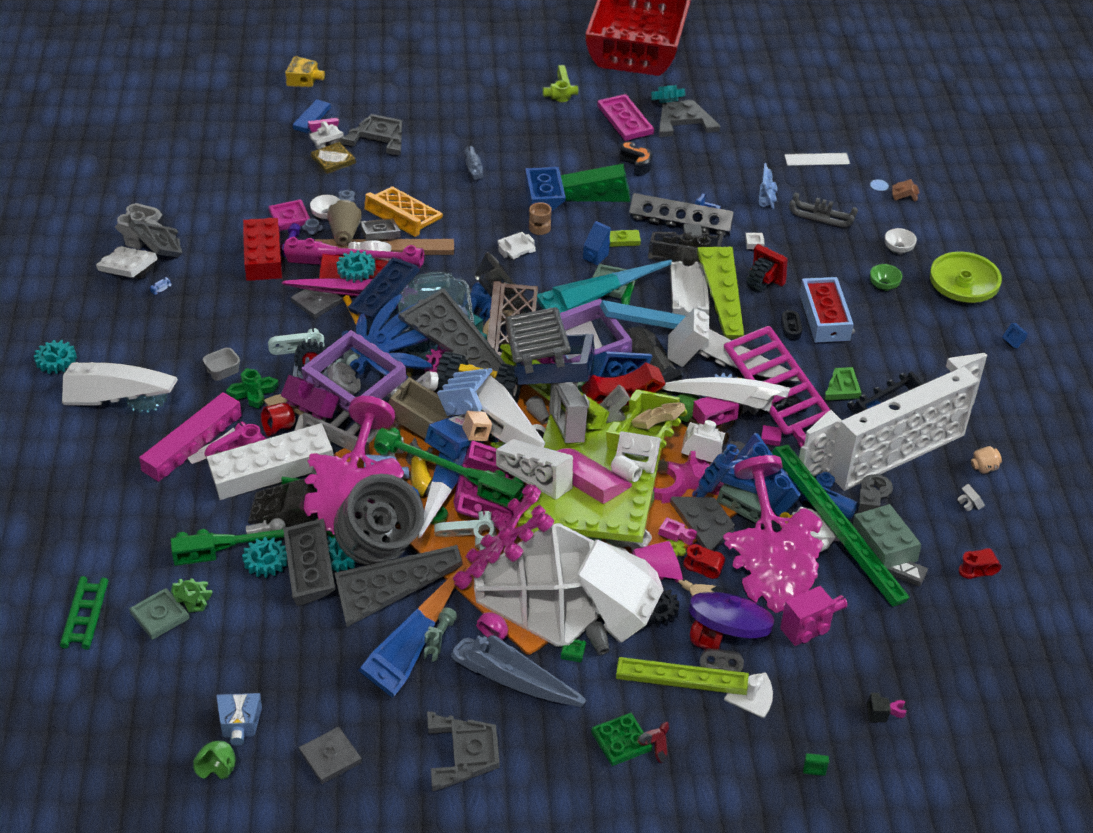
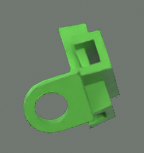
[171,578,213,612]

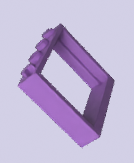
[551,299,632,363]
[301,330,407,412]

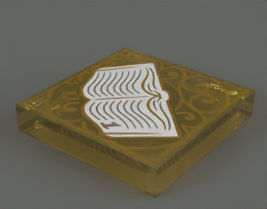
[311,142,356,174]

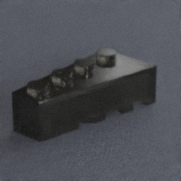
[648,231,724,266]

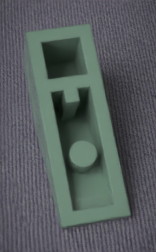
[717,483,773,527]

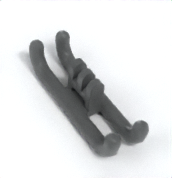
[789,192,858,228]

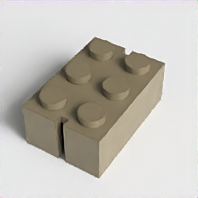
[388,377,454,439]

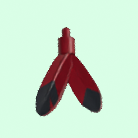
[638,721,669,763]

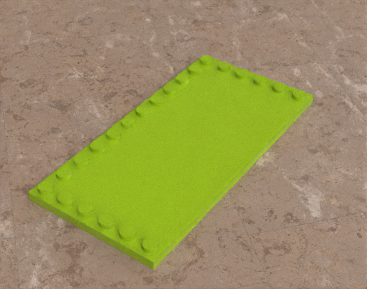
[518,392,672,543]

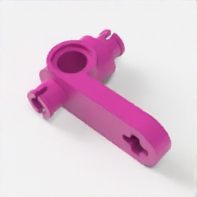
[204,422,266,458]

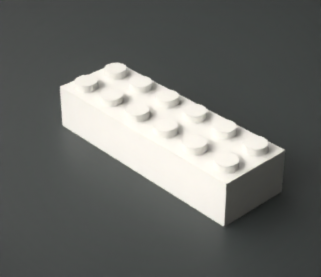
[207,423,334,500]

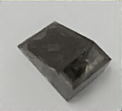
[248,478,317,527]

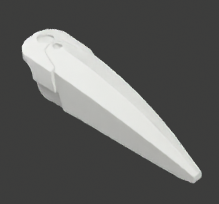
[661,377,790,411]

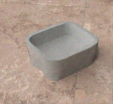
[203,348,240,381]

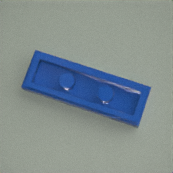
[293,99,331,133]

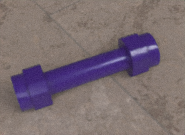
[280,223,301,257]

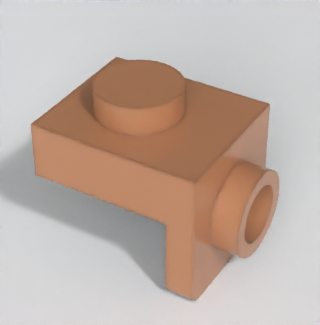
[892,179,919,202]

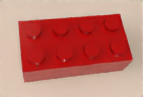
[243,218,282,281]

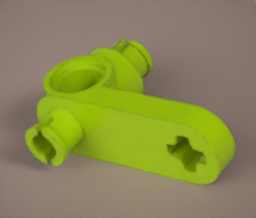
[543,65,578,102]

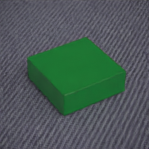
[561,639,586,663]
[803,753,829,776]

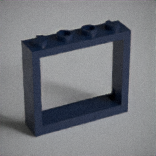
[514,334,595,385]

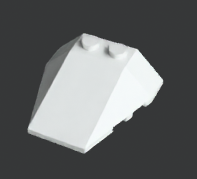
[577,540,663,642]

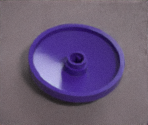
[689,592,774,638]

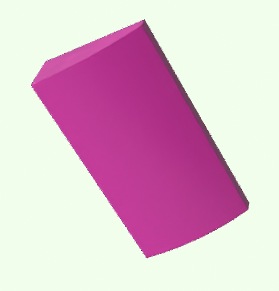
[557,448,632,504]

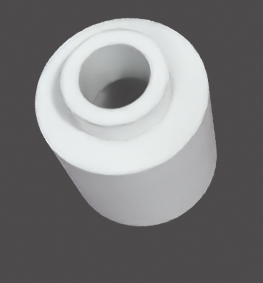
[611,455,642,482]

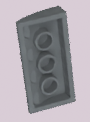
[283,518,335,606]

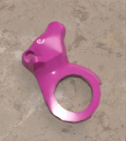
[654,451,724,504]

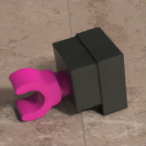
[866,692,907,723]

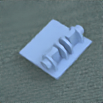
[759,163,777,209]

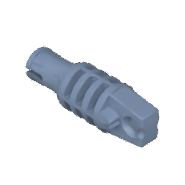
[465,146,483,180]

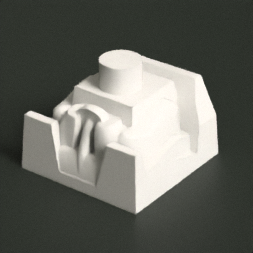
[681,420,725,462]

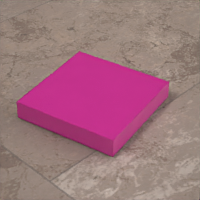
[268,200,310,231]

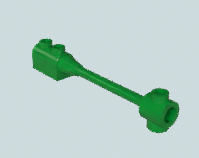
[374,428,525,508]
[171,518,335,566]

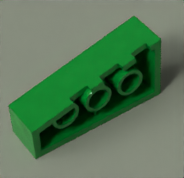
[561,164,630,202]

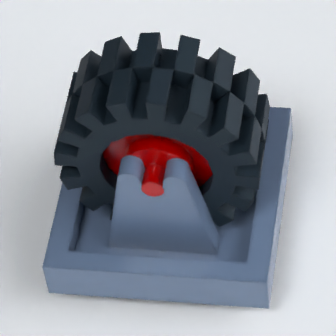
[293,339,332,379]

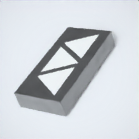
[888,561,928,587]

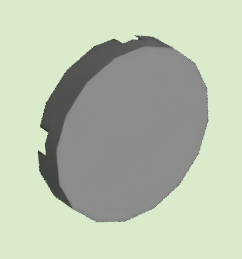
[327,362,361,395]

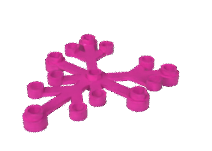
[453,484,554,590]

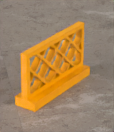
[364,187,443,237]

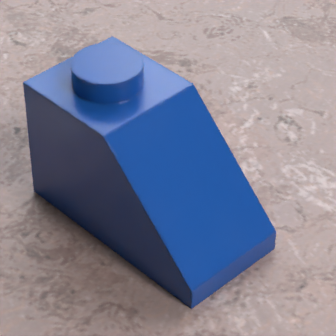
[583,221,611,265]

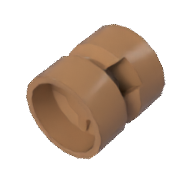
[529,202,551,235]

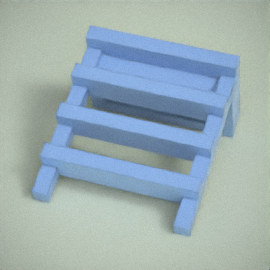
[437,368,492,416]

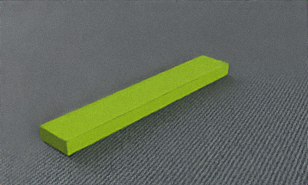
[616,657,749,695]

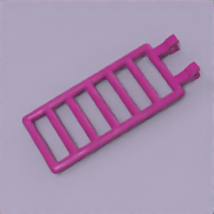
[724,326,830,448]

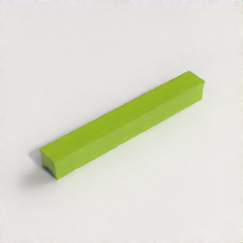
[500,344,610,430]

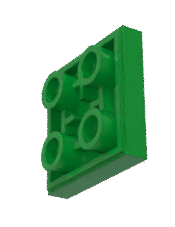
[591,713,652,766]

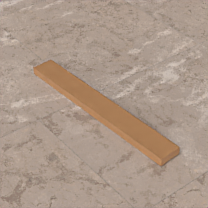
[315,239,454,255]

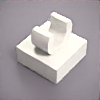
[958,484,985,511]

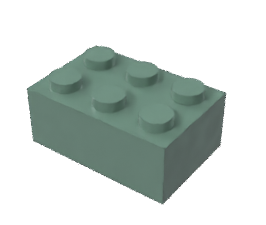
[853,504,921,569]

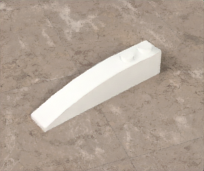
[699,329,802,383]
[62,362,178,405]

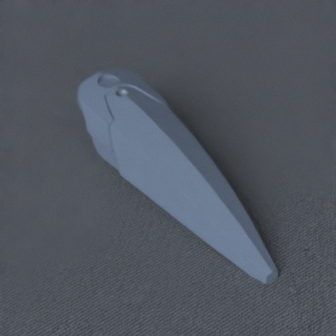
[451,635,587,707]

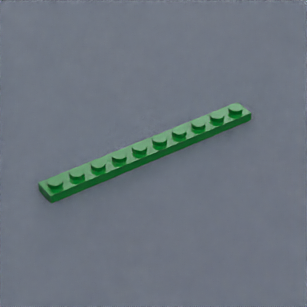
[771,445,910,607]

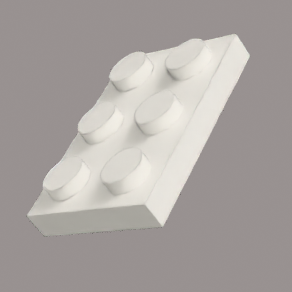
[96,247,158,277]

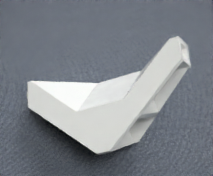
[474,523,601,646]

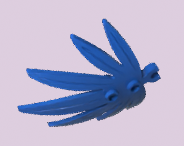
[342,294,433,382]

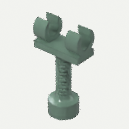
[424,608,457,662]

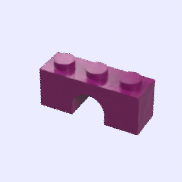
[281,375,340,419]

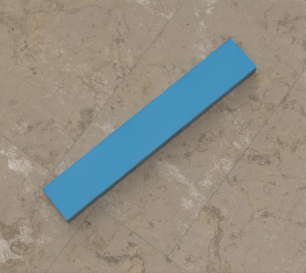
[600,300,686,329]

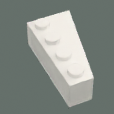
[496,439,573,499]

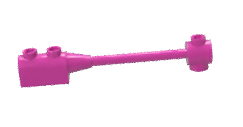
[284,237,424,268]

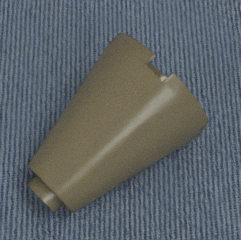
[327,200,362,245]

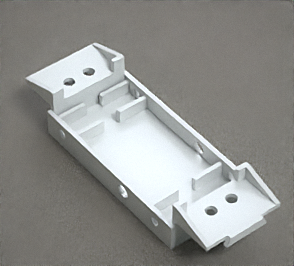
[799,353,987,491]

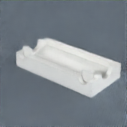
[670,261,709,316]

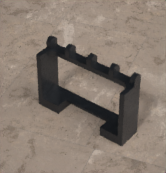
[847,371,923,423]

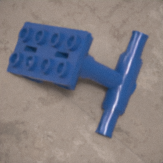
[692,433,801,517]

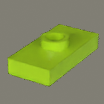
[609,230,641,247]

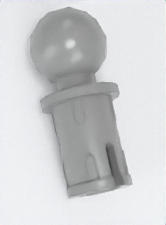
[246,518,286,534]

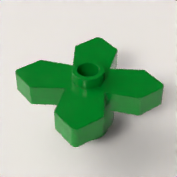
[226,368,278,408]

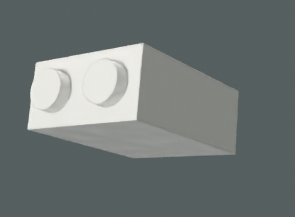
[668,308,709,367]

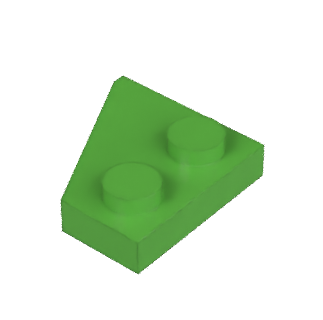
[824,367,861,400]

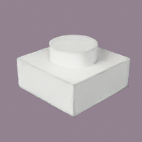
[745,233,764,250]

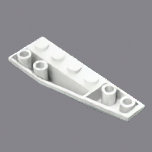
[476,375,545,448]

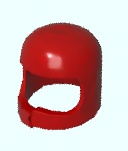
[261,402,296,436]
[690,620,724,649]

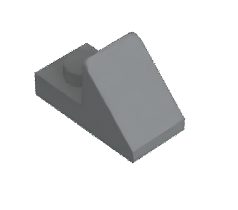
[599,385,630,423]

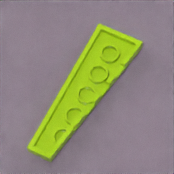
[697,247,744,339]

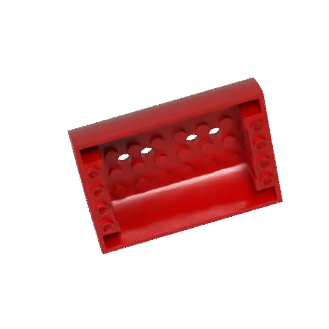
[586,0,691,76]

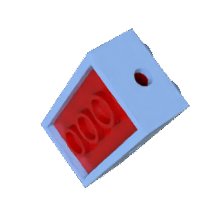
[800,277,854,342]

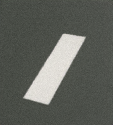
[785,153,850,165]

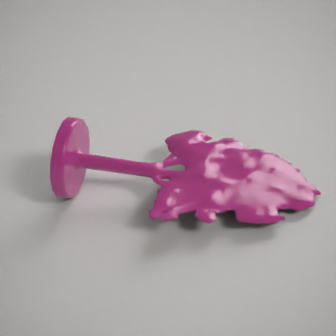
[303,396,404,535]
[723,455,824,613]

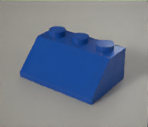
[525,167,566,212]
[589,351,653,379]

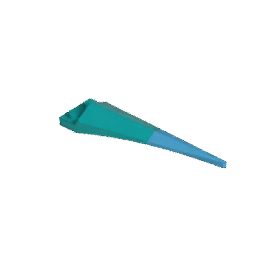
[537,260,672,313]

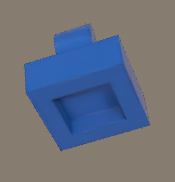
[1002,323,1028,348]

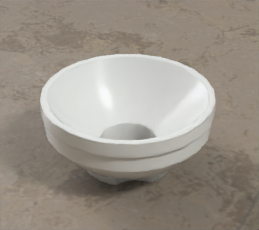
[310,195,340,221]
[885,228,917,254]

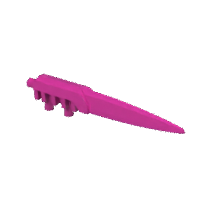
[282,279,417,309]

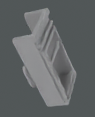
[549,382,590,443]

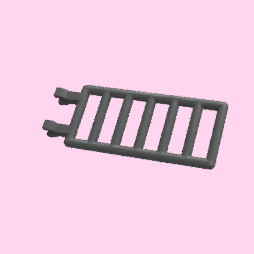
[505,307,571,374]

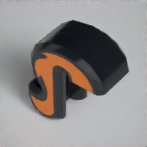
[620,142,653,176]

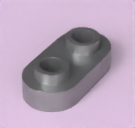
[700,649,744,672]

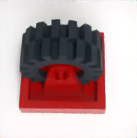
[746,244,788,292]

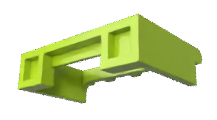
[606,389,688,458]

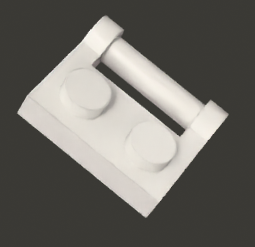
[614,431,661,473]

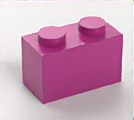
[693,397,739,425]

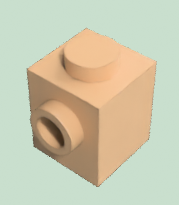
[462,411,492,441]

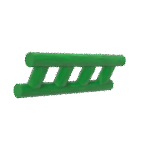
[60,576,109,650]

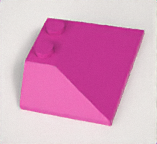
[453,440,515,528]

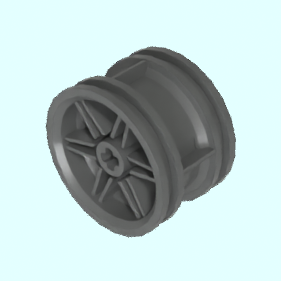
[333,474,424,565]

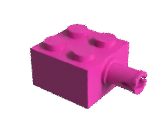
[780,586,847,646]

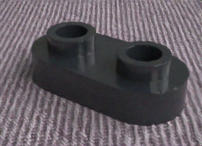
[781,310,802,340]

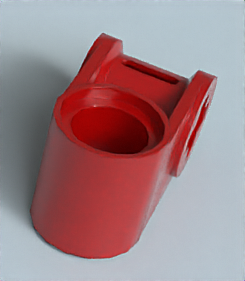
[683,544,725,579]
[958,548,1002,579]

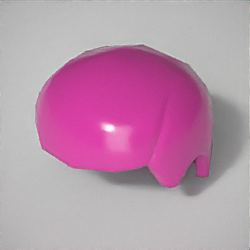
[476,612,508,641]

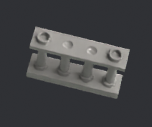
[303,405,394,455]

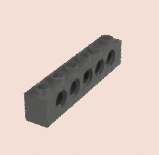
[629,193,734,236]

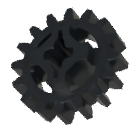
[648,586,680,627]

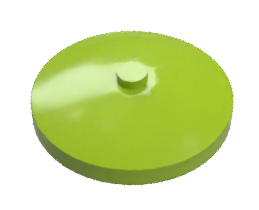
[930,252,1002,303]

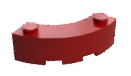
[581,362,666,406]

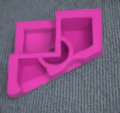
[632,541,683,583]

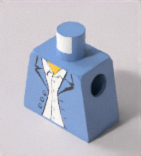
[217,693,262,746]

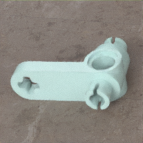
[268,328,325,355]
[434,511,497,551]

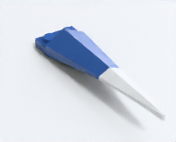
[417,441,484,539]

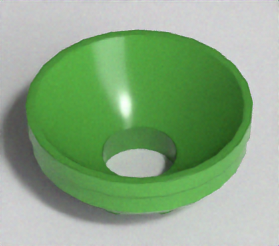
[870,264,902,291]

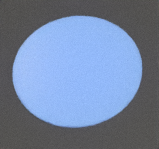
[870,180,889,191]

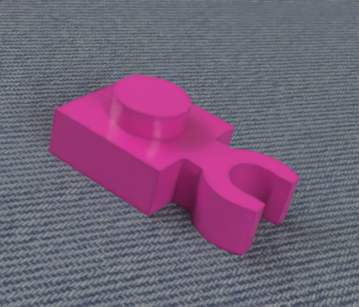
[658,517,697,545]

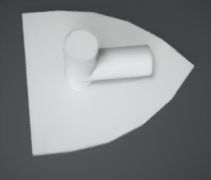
[724,673,773,719]

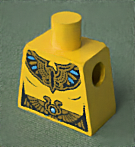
[285,56,325,87]

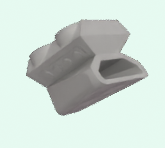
[114,203,162,249]

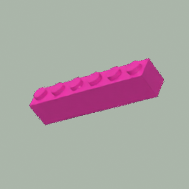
[139,392,242,482]

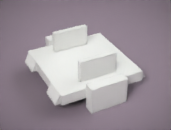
[498,232,536,259]

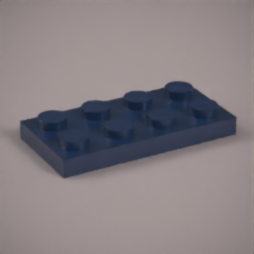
[348,257,420,321]

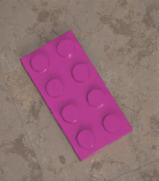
[597,94,654,141]

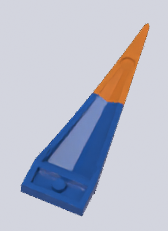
[358,565,465,698]

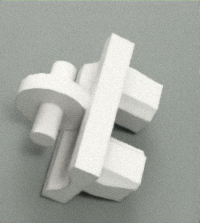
[309,122,343,150]

